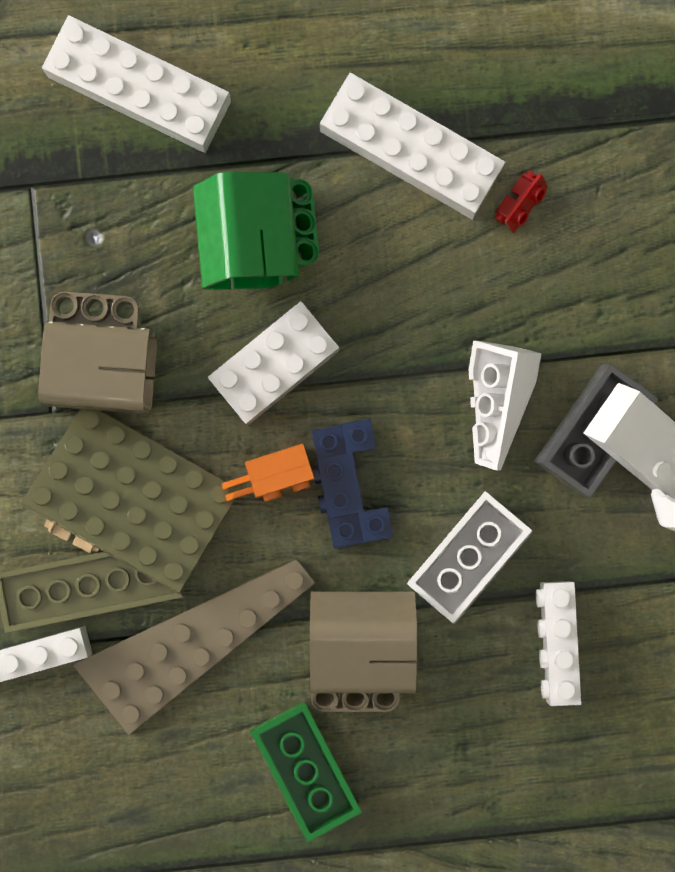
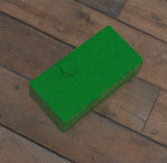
[249,702,362,842]

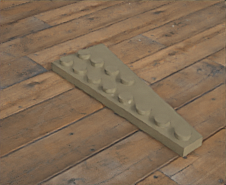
[73,559,315,735]

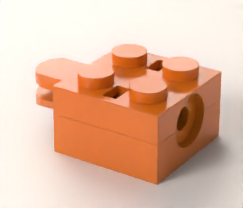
[221,443,315,502]

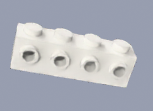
[536,581,581,706]

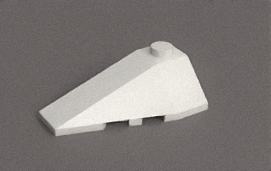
[469,341,541,471]

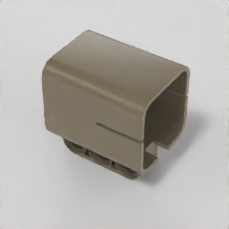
[38,291,157,414]
[310,592,417,712]

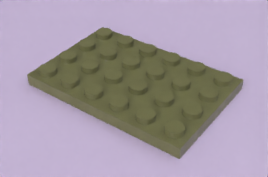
[21,409,239,594]

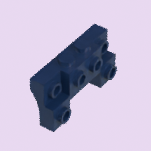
[312,418,393,548]

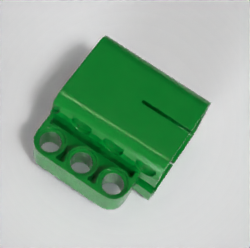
[193,171,319,290]

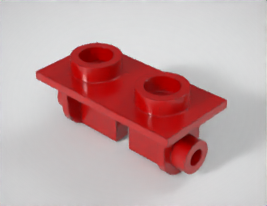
[494,170,548,234]

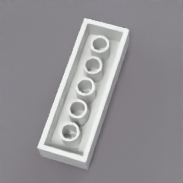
[42,15,231,153]
[320,73,505,220]

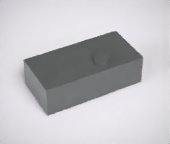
[533,364,658,498]

